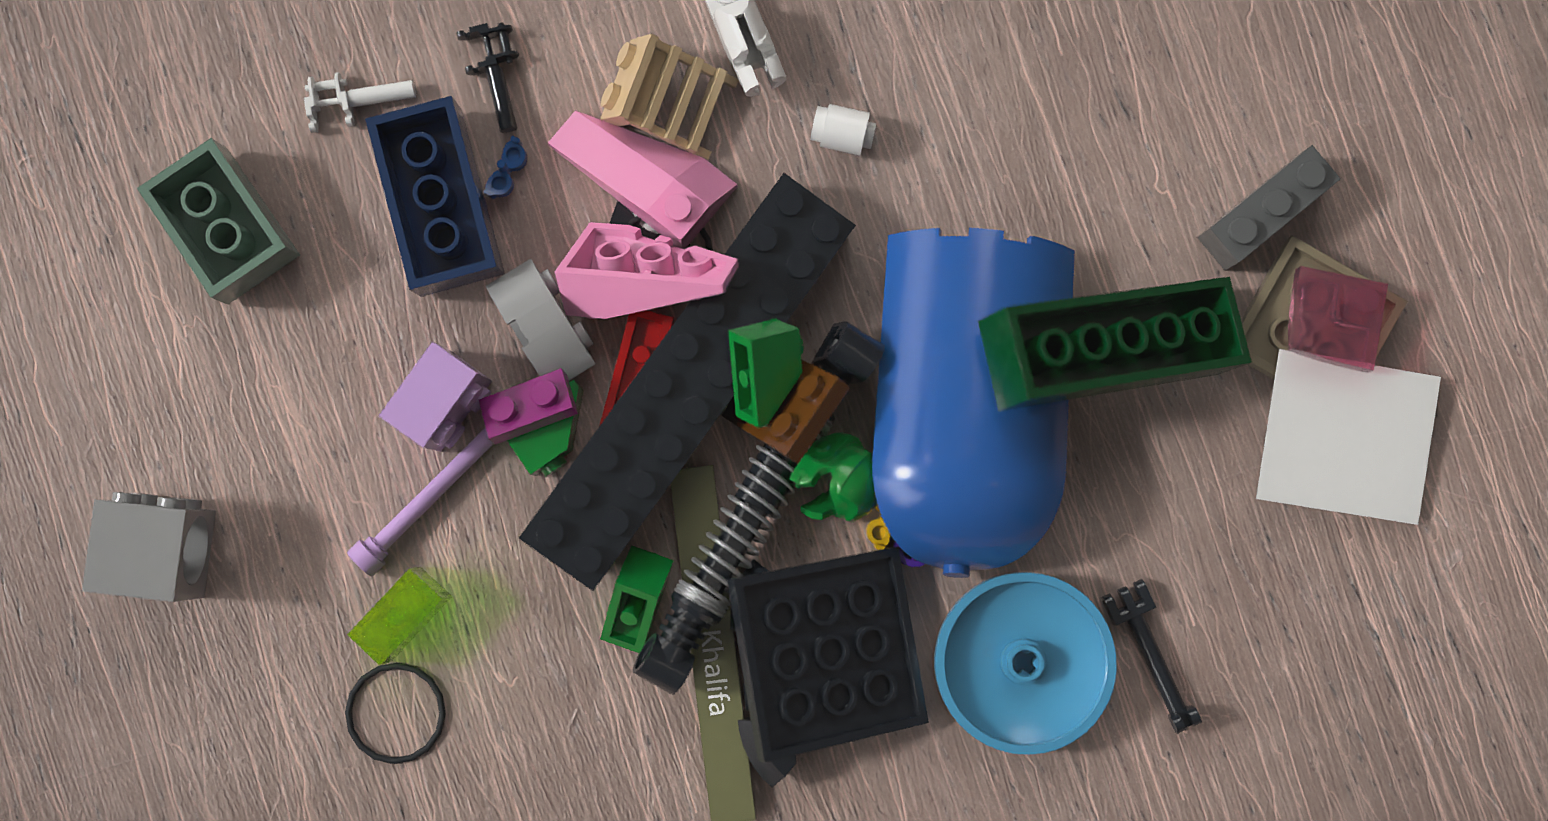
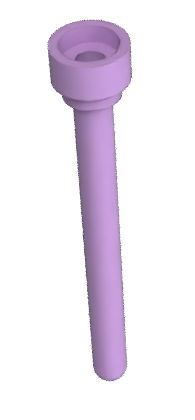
[347,427,494,577]

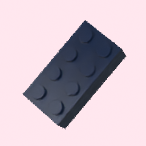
[365,96,505,297]

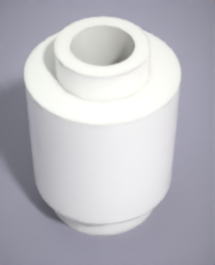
[810,104,877,156]

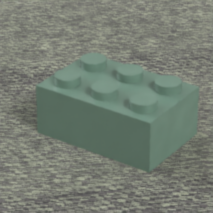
[137,138,300,305]

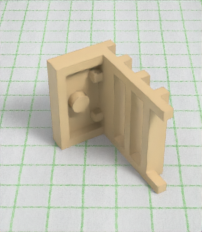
[600,34,739,160]

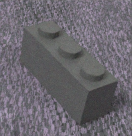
[1197,145,1341,270]

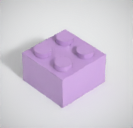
[379,341,492,452]

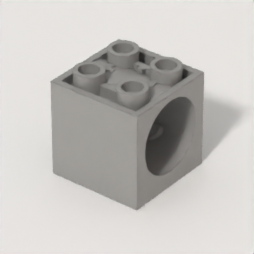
[82,492,216,602]

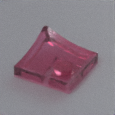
[1288,266,1388,373]

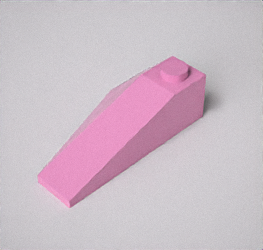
[548,111,737,249]
[555,222,739,319]

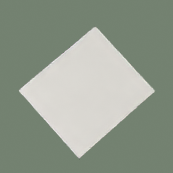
[1256,349,1441,525]

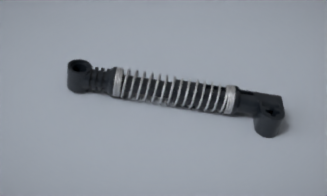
[633,321,885,695]

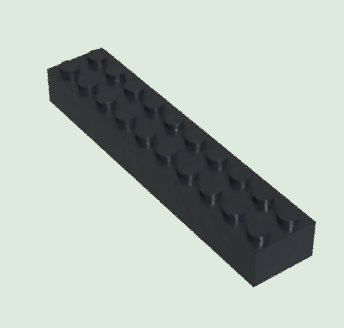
[518,173,856,591]

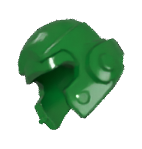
[789,432,878,522]

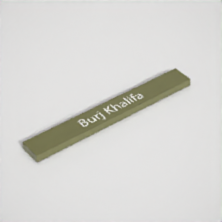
[671,465,756,821]

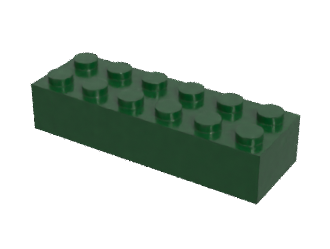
[978,277,1252,411]

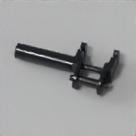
[456,22,519,133]

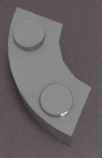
[486,259,596,380]

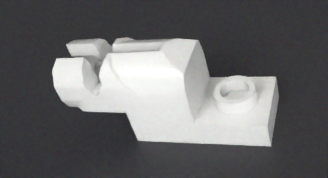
[705,0,786,96]

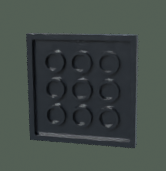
[727,547,929,763]

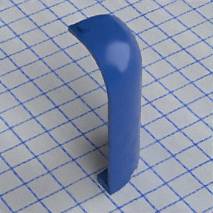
[872,228,1075,578]

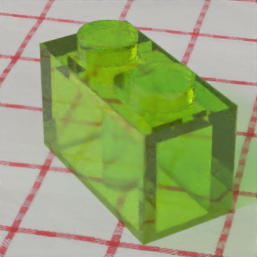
[347,567,453,666]

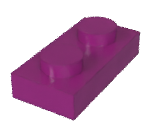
[479,368,578,445]

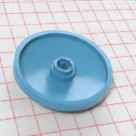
[934,572,1117,755]

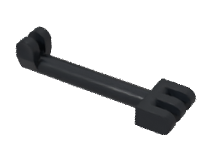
[1101,579,1202,734]

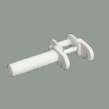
[304,72,416,133]

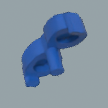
[483,135,527,199]

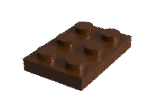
[722,359,850,464]

